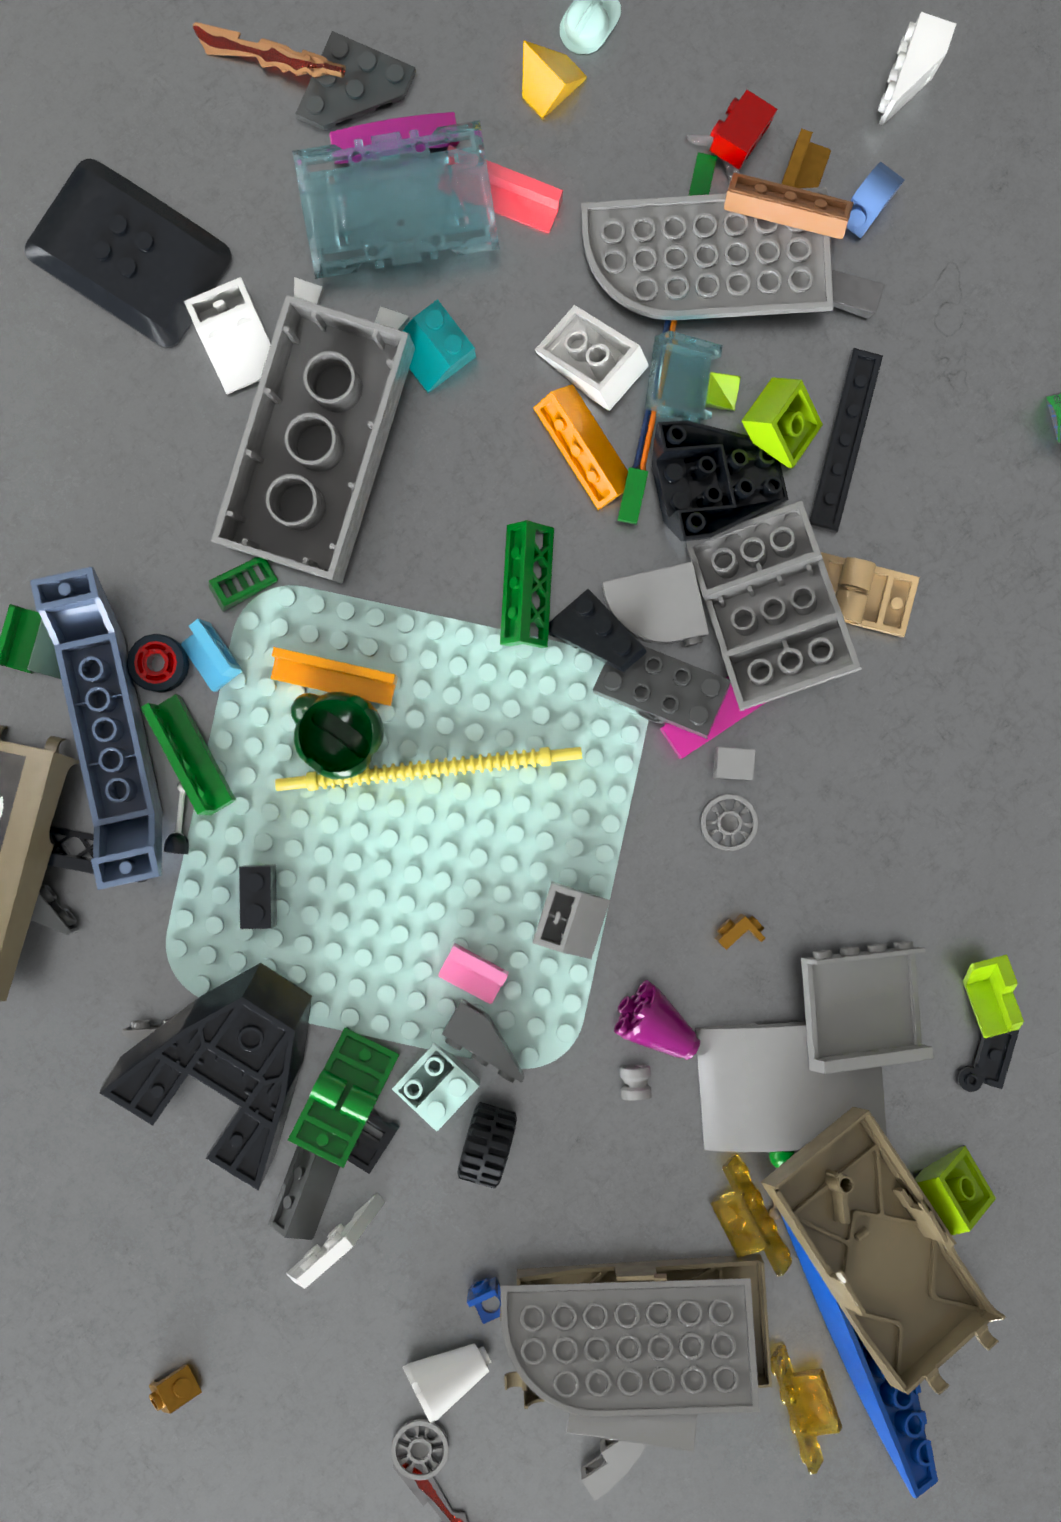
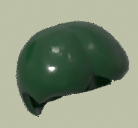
[291,692,384,779]

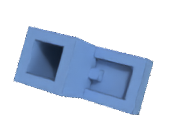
[847,162,905,239]

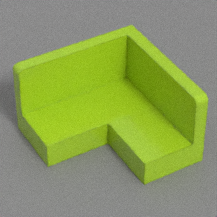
[963,954,1024,1038]

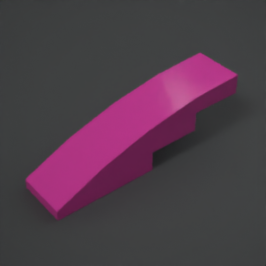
[329,112,460,164]

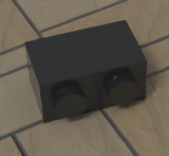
[239,864,277,929]

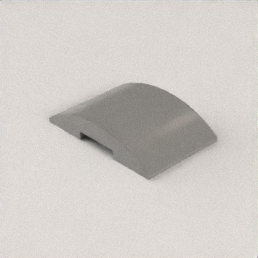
[686,501,862,711]
[695,1021,887,1152]

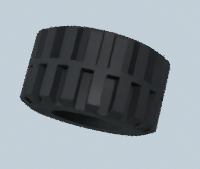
[457,1102,517,1189]

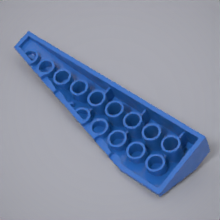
[780,1213,938,1498]

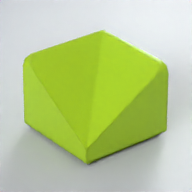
[704,372,741,411]

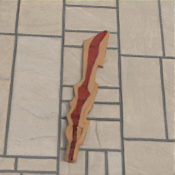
[193,22,346,78]

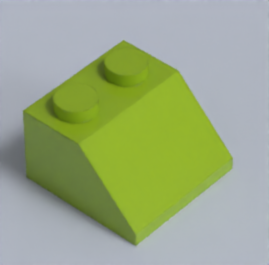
[741,377,823,468]
[915,1146,996,1235]

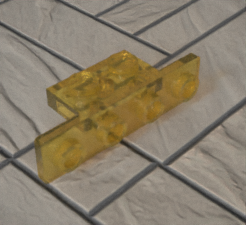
[710,1154,792,1277]
[770,1345,842,1475]

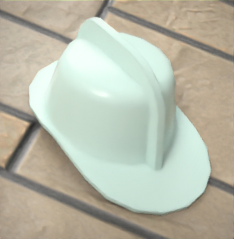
[560,0,621,55]

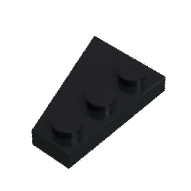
[548,589,647,672]

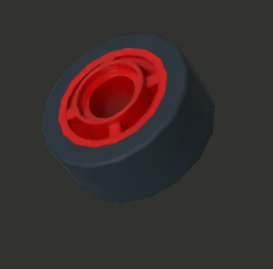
[127,634,189,693]

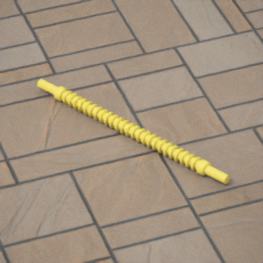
[275,747,582,791]

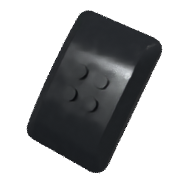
[25,159,232,348]

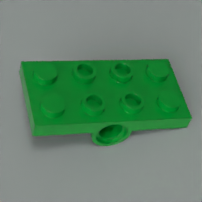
[288,1028,400,1168]

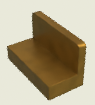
[781,128,831,189]

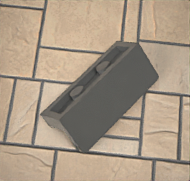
[268,1145,340,1240]

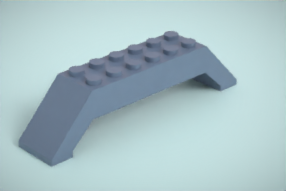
[30,567,163,890]

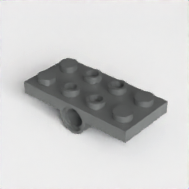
[593,646,731,739]

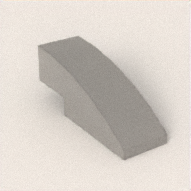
[581,1438,647,1501]

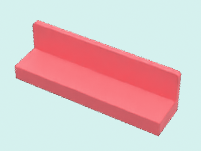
[438,145,563,233]

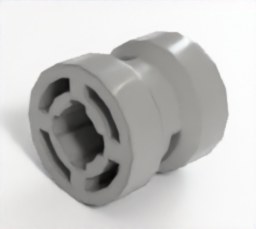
[620,1064,652,1101]

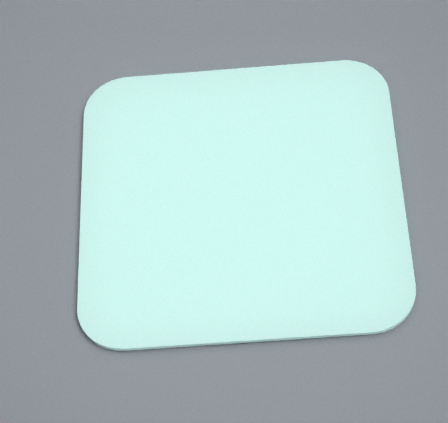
[166,585,649,1069]

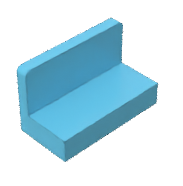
[181,619,243,692]

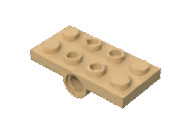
[821,552,920,637]

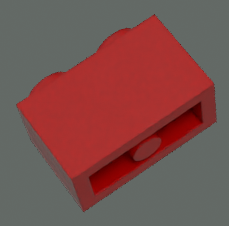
[709,90,778,170]

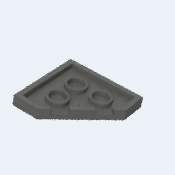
[295,31,416,130]

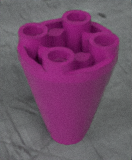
[614,980,700,1060]

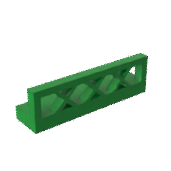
[500,520,554,648]
[140,694,236,815]

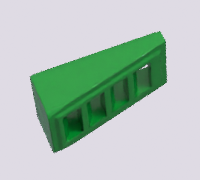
[209,557,278,612]

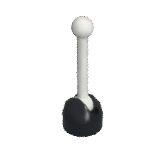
[163,782,189,855]

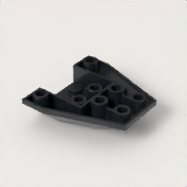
[652,420,789,542]

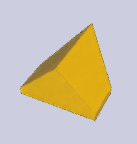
[522,40,587,119]

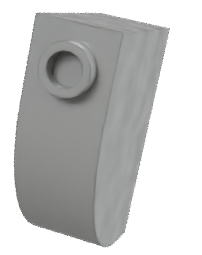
[601,561,709,646]

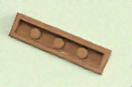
[724,173,853,239]

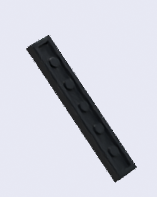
[809,348,883,533]

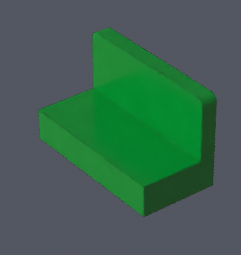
[0,604,42,674]

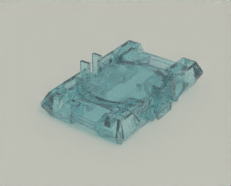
[292,120,500,279]

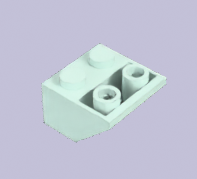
[392,1043,480,1131]

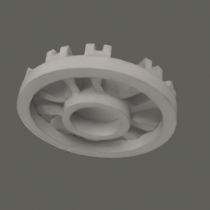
[701,794,758,851]
[391,1419,449,1480]

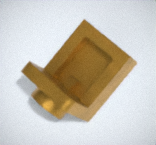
[715,914,766,950]
[148,1364,202,1414]

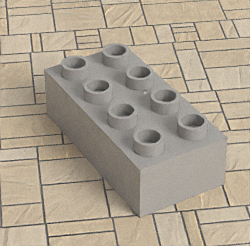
[211,295,415,584]

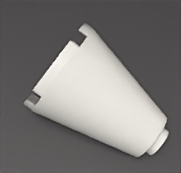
[403,1343,492,1424]

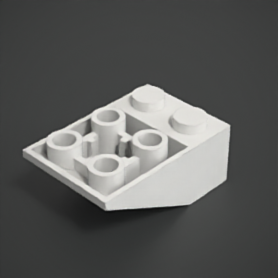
[877,12,956,125]
[184,277,271,394]

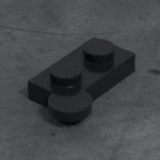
[958,1030,1019,1092]

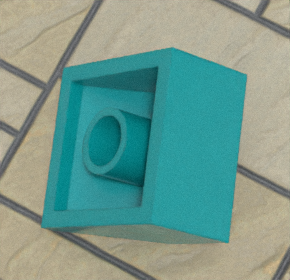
[402,299,476,393]

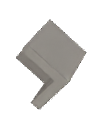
[713,747,755,780]

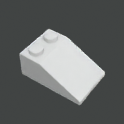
[535,305,649,411]

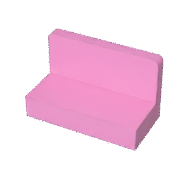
[438,943,509,1004]

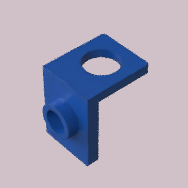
[467,1277,501,1324]

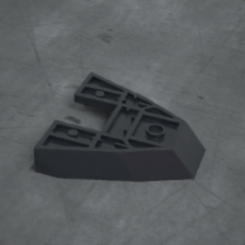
[99,963,312,1191]

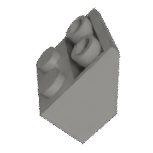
[533,881,610,959]

